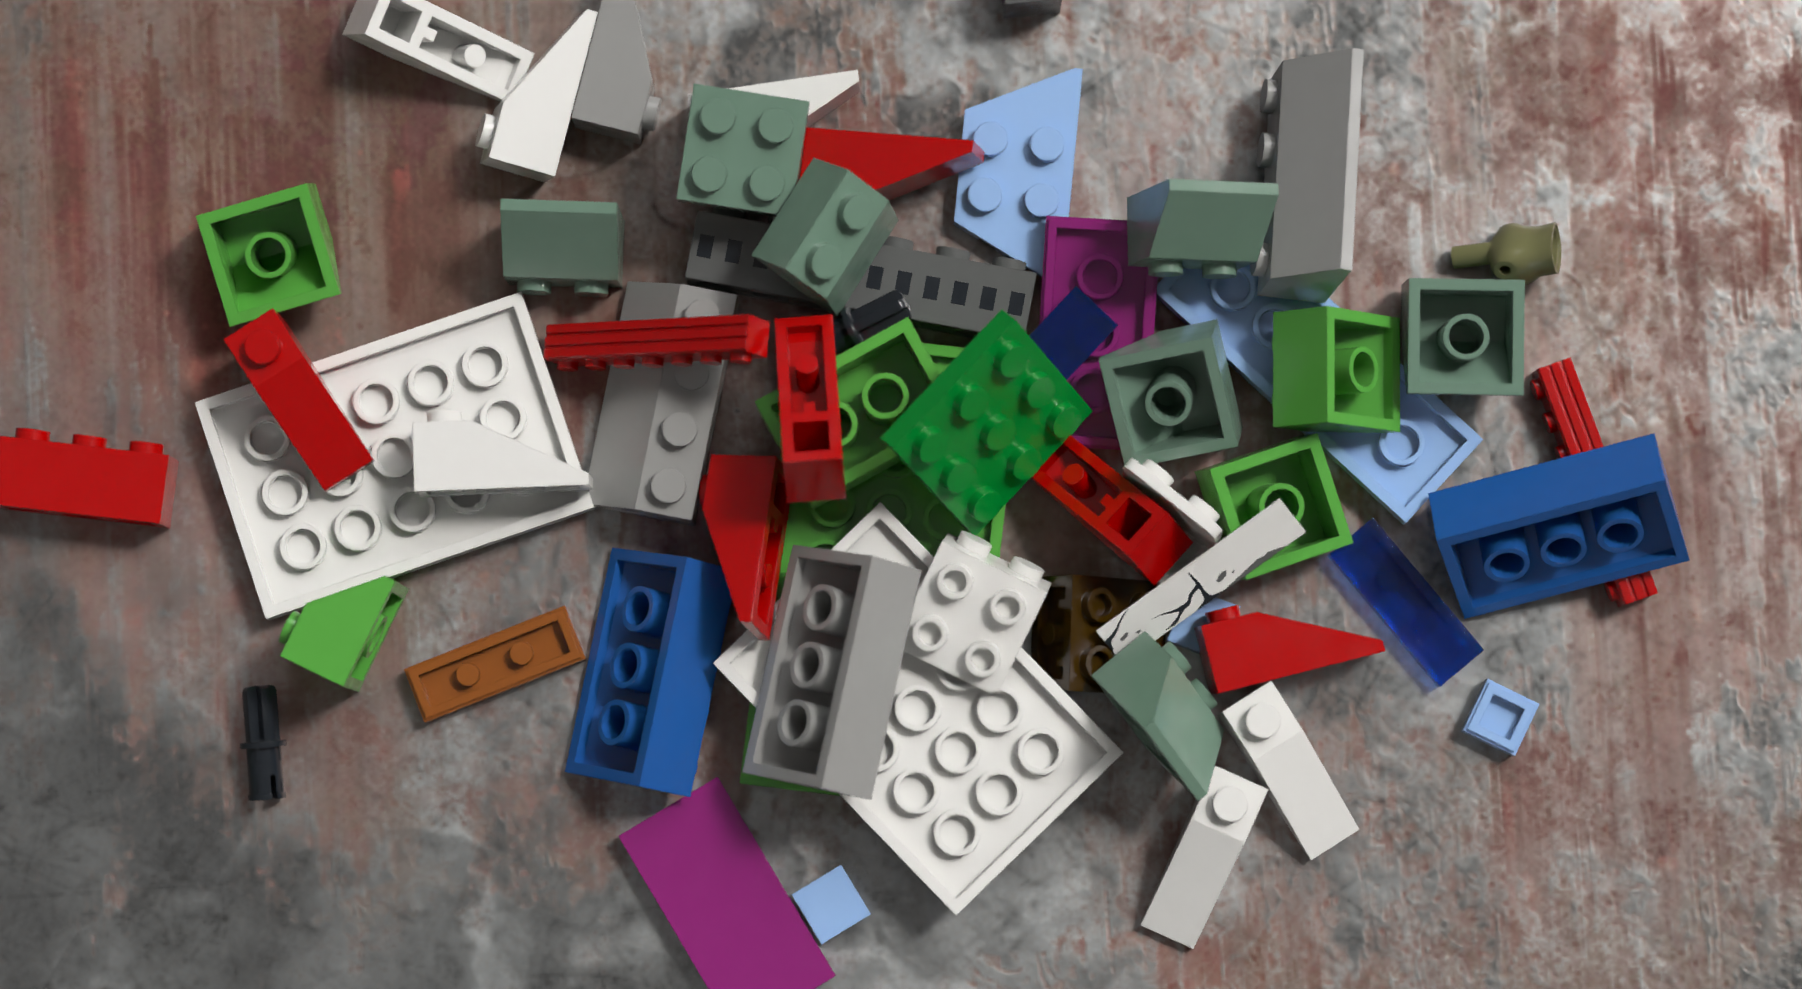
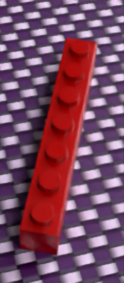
[543,314,770,372]
[1530,357,1658,607]

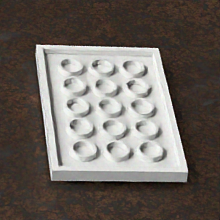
[194,292,595,621]
[713,502,1124,915]

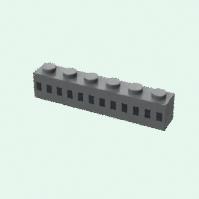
[685,207,1037,338]

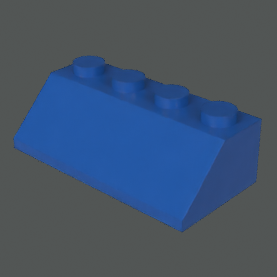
[1428,433,1690,619]
[565,548,732,797]

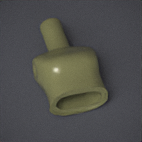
[1451,222,1562,285]

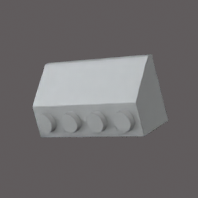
[1250,48,1364,303]
[589,281,740,526]
[742,545,921,800]

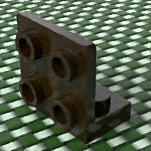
[1031,574,1166,694]

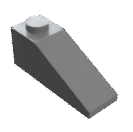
[571,0,662,144]

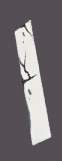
[1096,498,1306,655]

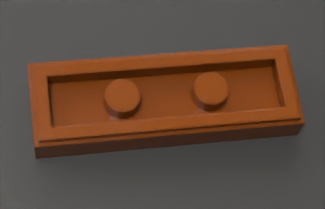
[404,605,587,723]

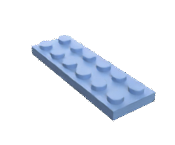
[1156,265,1483,525]

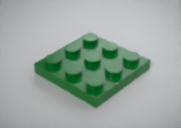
[881,309,1093,535]

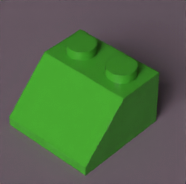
[196,183,342,327]
[1272,306,1400,433]
[279,576,409,692]

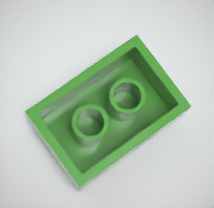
[755,317,940,510]

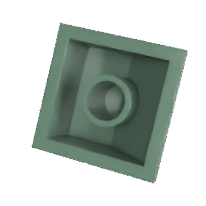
[751,158,899,317]
[1127,178,1279,279]
[500,199,625,297]
[1401,278,1525,396]
[1099,319,1243,465]
[1091,631,1224,801]

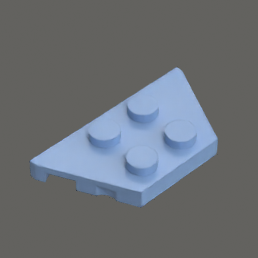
[954,68,1083,277]

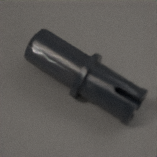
[833,290,912,356]
[240,685,287,801]

